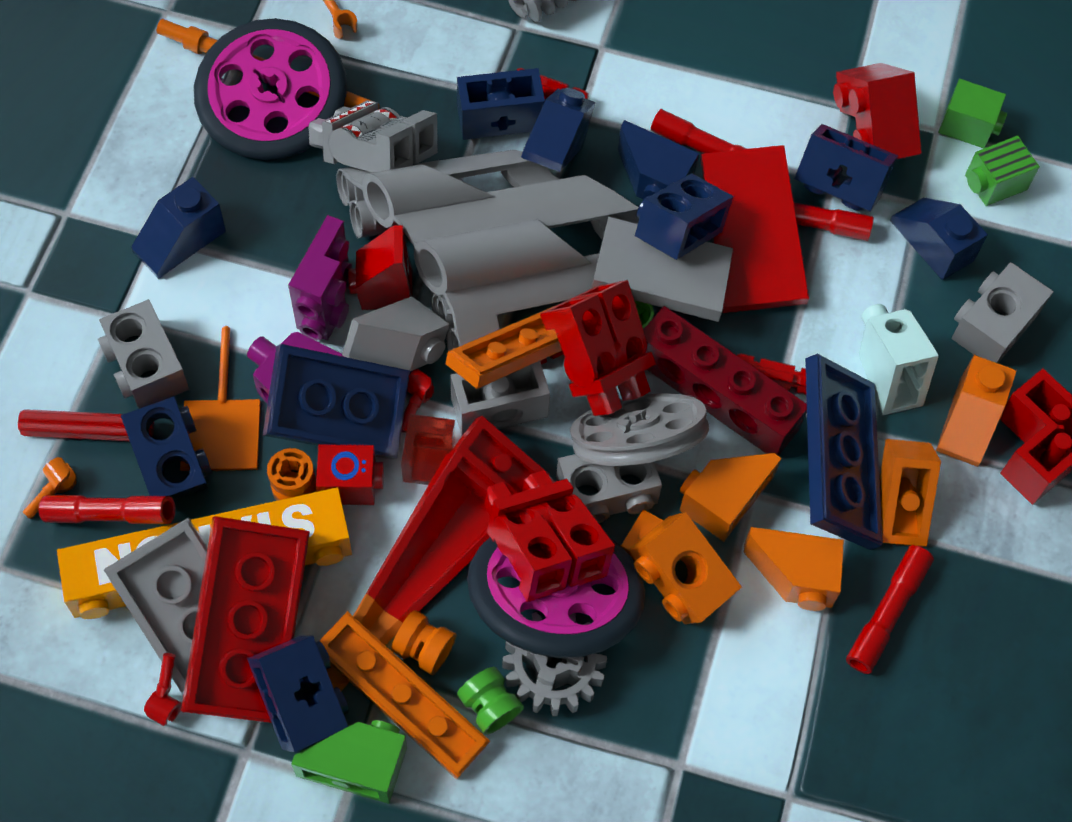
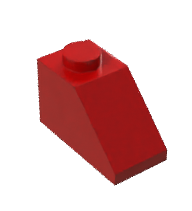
[348,225,413,310]

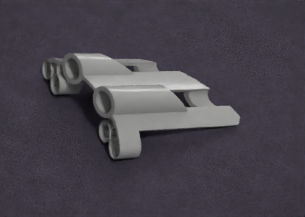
[336,150,639,351]

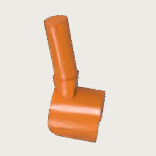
[323,0,357,39]
[22,457,76,519]

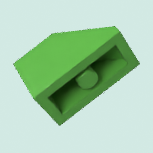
[291,720,407,804]

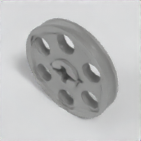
[570,393,709,466]

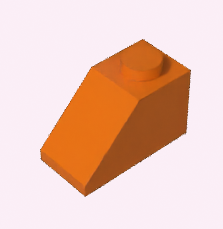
[936,355,1017,467]
[880,439,941,547]
[679,453,782,542]
[743,527,844,611]

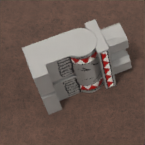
[309,100,438,173]

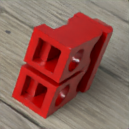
[540,280,656,416]
[484,470,615,603]

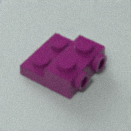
[288,215,352,341]

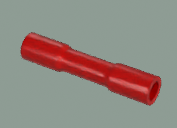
[650,109,747,153]
[794,202,874,241]
[39,495,175,524]
[846,545,934,674]

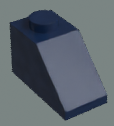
[521,88,596,172]
[618,120,699,200]
[131,177,226,279]
[890,197,988,280]

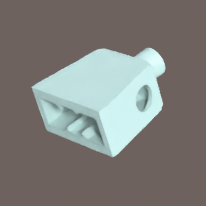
[859,304,939,416]

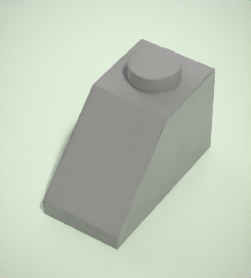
[342,297,450,371]

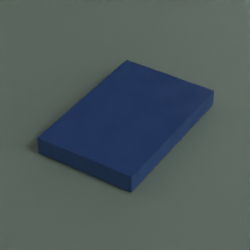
[263,344,410,460]

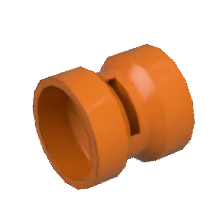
[267,448,317,501]
[391,610,457,675]

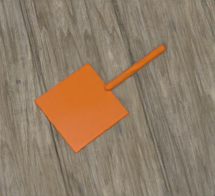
[180,326,261,471]

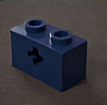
[457,68,545,140]
[794,124,898,212]
[247,635,348,752]

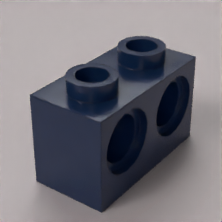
[635,173,734,260]
[121,397,213,500]

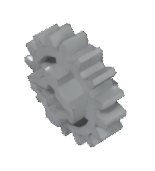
[502,612,607,716]

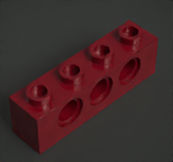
[643,306,807,456]

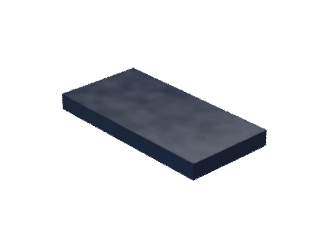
[805,353,883,550]

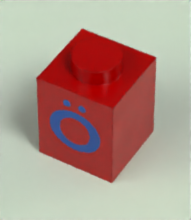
[316,444,384,505]

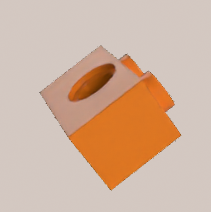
[629,512,742,624]

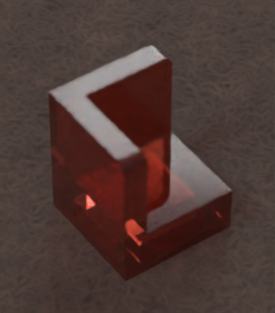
[401,414,455,485]

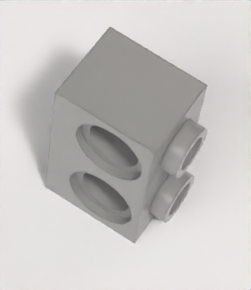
[98,299,189,409]
[556,454,662,523]

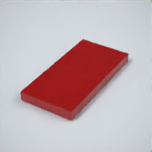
[701,145,809,313]
[181,516,310,723]

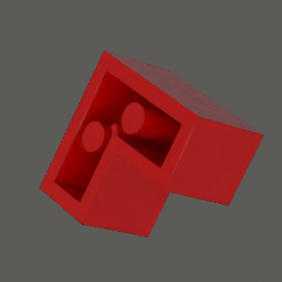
[833,63,921,159]
[1000,368,1072,505]

